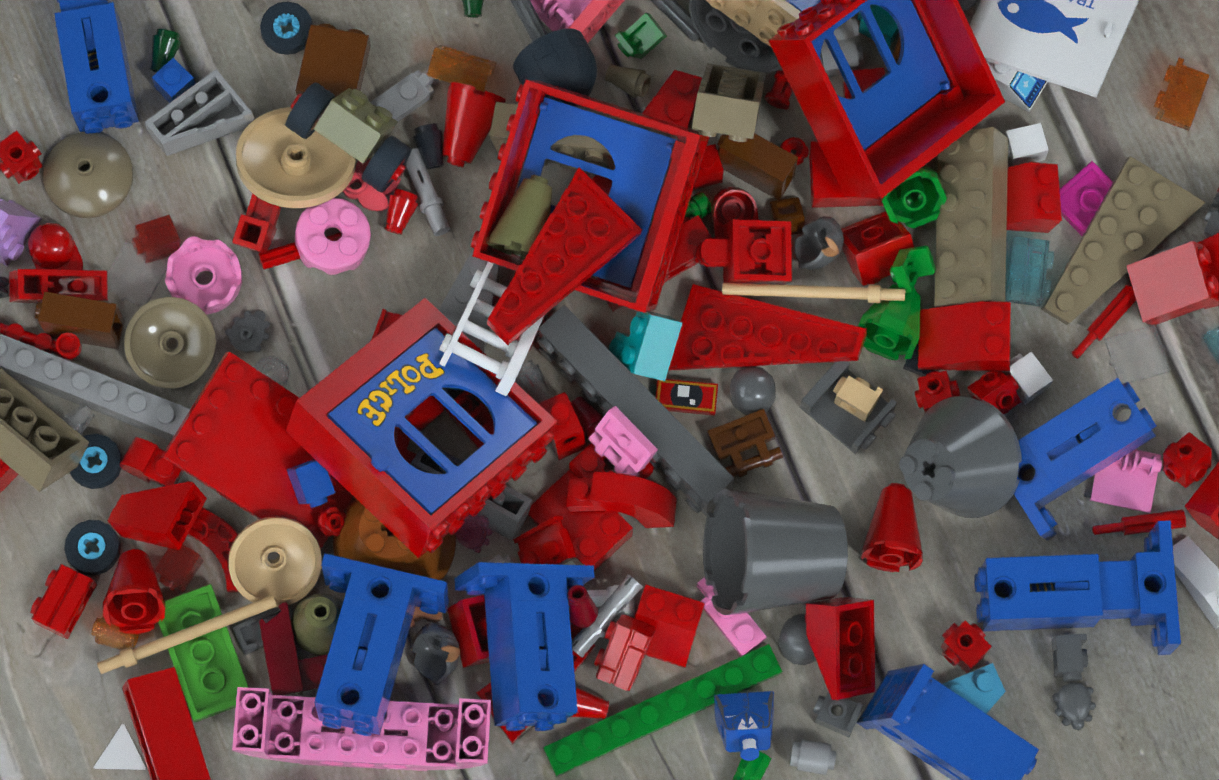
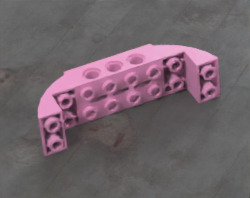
[232,687,491,771]

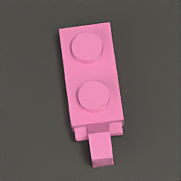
[697,577,767,656]

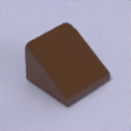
[770,197,805,235]

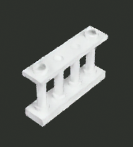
[439,262,544,396]

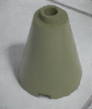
[487,175,553,259]
[291,594,343,656]

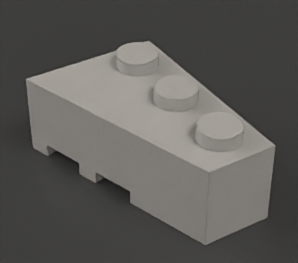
[144,69,254,156]
[439,250,500,353]

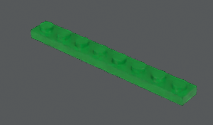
[543,644,783,777]

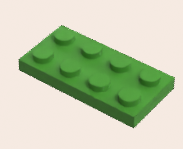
[158,584,249,722]

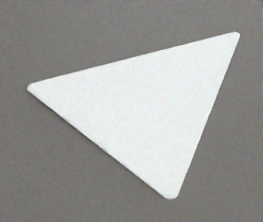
[94,724,146,770]

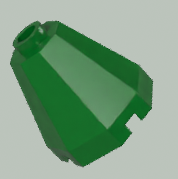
[881,165,947,229]
[858,284,920,360]

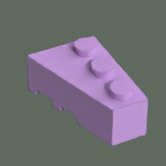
[0,199,42,267]

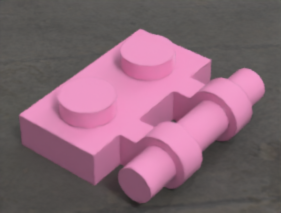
[589,406,658,477]

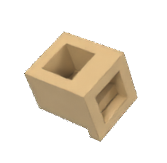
[833,376,883,422]

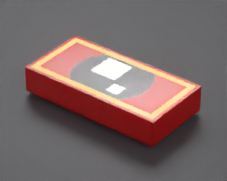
[656,379,718,416]

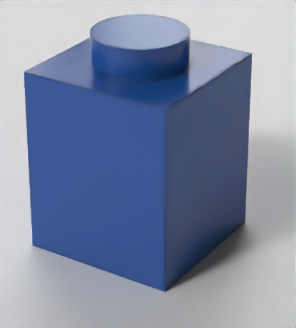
[151,58,196,103]
[286,459,335,508]

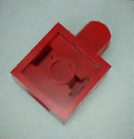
[696,219,792,285]

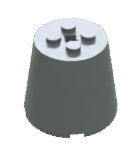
[703,489,848,615]

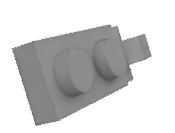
[370,65,443,121]

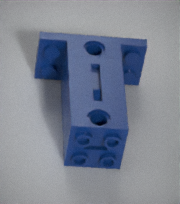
[1014,378,1157,540]
[314,553,449,736]
[454,562,595,731]
[857,664,1039,780]

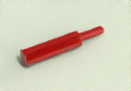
[259,232,342,270]
[1072,285,1136,359]
[1092,509,1186,536]

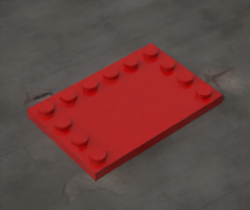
[161,351,353,550]

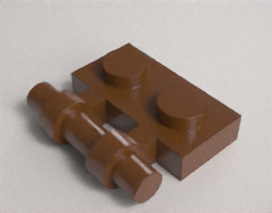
[707,409,783,478]

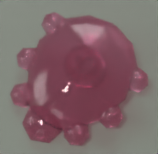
[455,514,493,553]

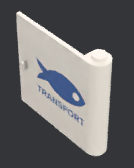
[970,0,1139,97]

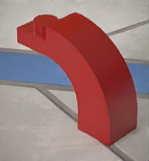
[566,472,677,528]

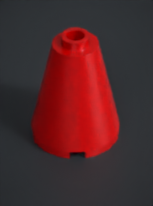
[442,82,506,168]
[861,483,923,572]
[102,549,166,634]

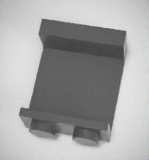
[800,361,897,454]

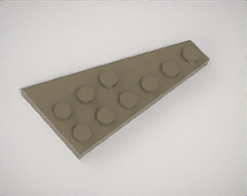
[1041,156,1206,325]

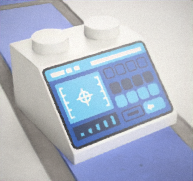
[987,61,1048,112]

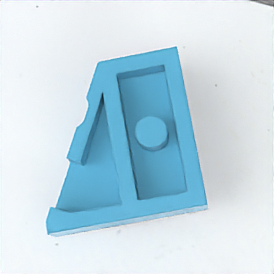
[943,663,1006,714]

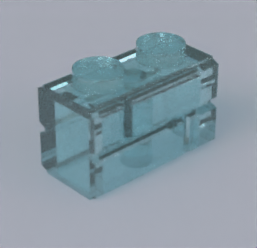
[1005,237,1054,306]

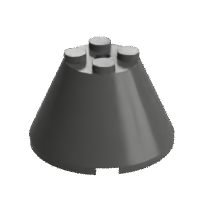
[689,0,781,73]
[899,396,1022,518]

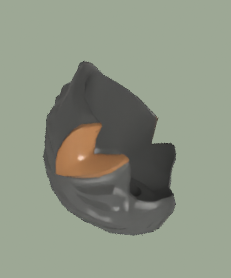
[795,216,844,270]
[410,623,460,685]

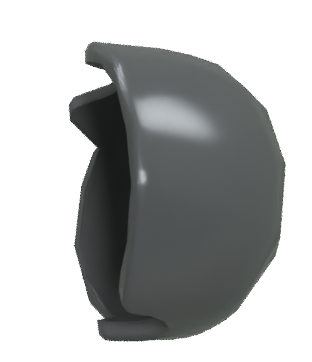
[730,366,776,415]
[778,614,816,665]

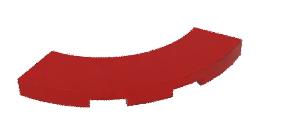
[187,507,239,592]

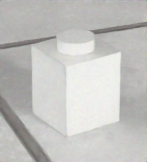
[1005,123,1049,167]
[1005,352,1053,405]

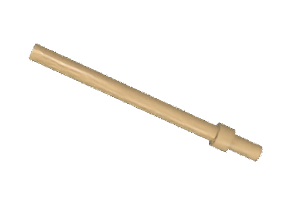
[722,283,906,303]
[97,595,277,674]

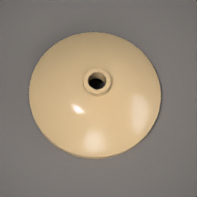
[228,516,322,607]

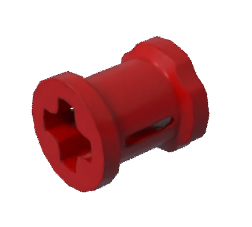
[764,70,793,110]

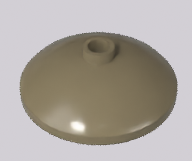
[43,132,133,218]
[124,297,216,389]

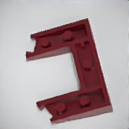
[259,602,328,696]

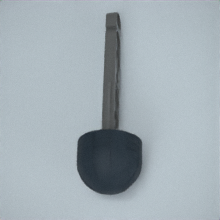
[510,0,597,107]

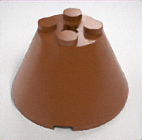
[333,497,456,580]

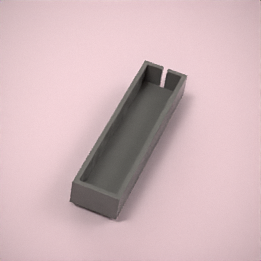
[538,305,734,516]

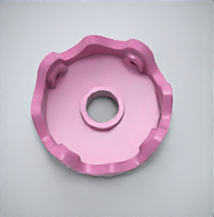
[295,198,371,275]
[165,236,242,315]

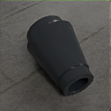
[413,123,444,170]

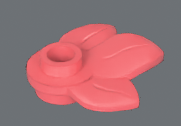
[342,159,401,211]

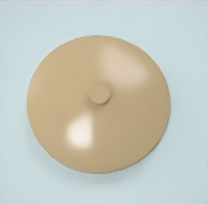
[236,107,356,208]

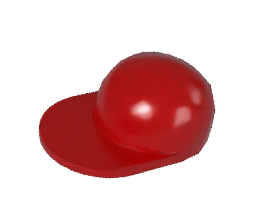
[711,187,759,238]
[28,222,83,270]

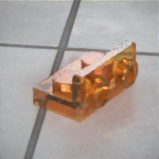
[427,45,497,92]
[1153,57,1209,131]

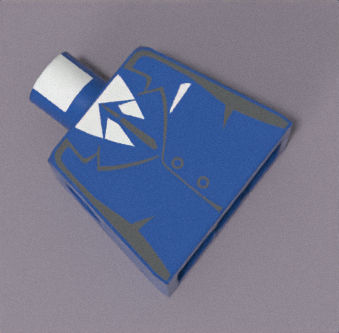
[714,691,774,761]

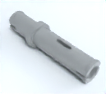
[405,148,450,236]
[572,574,643,658]

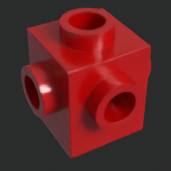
[0,130,43,184]
[915,370,961,413]
[966,371,1021,415]
[1163,432,1212,488]
[941,620,992,673]

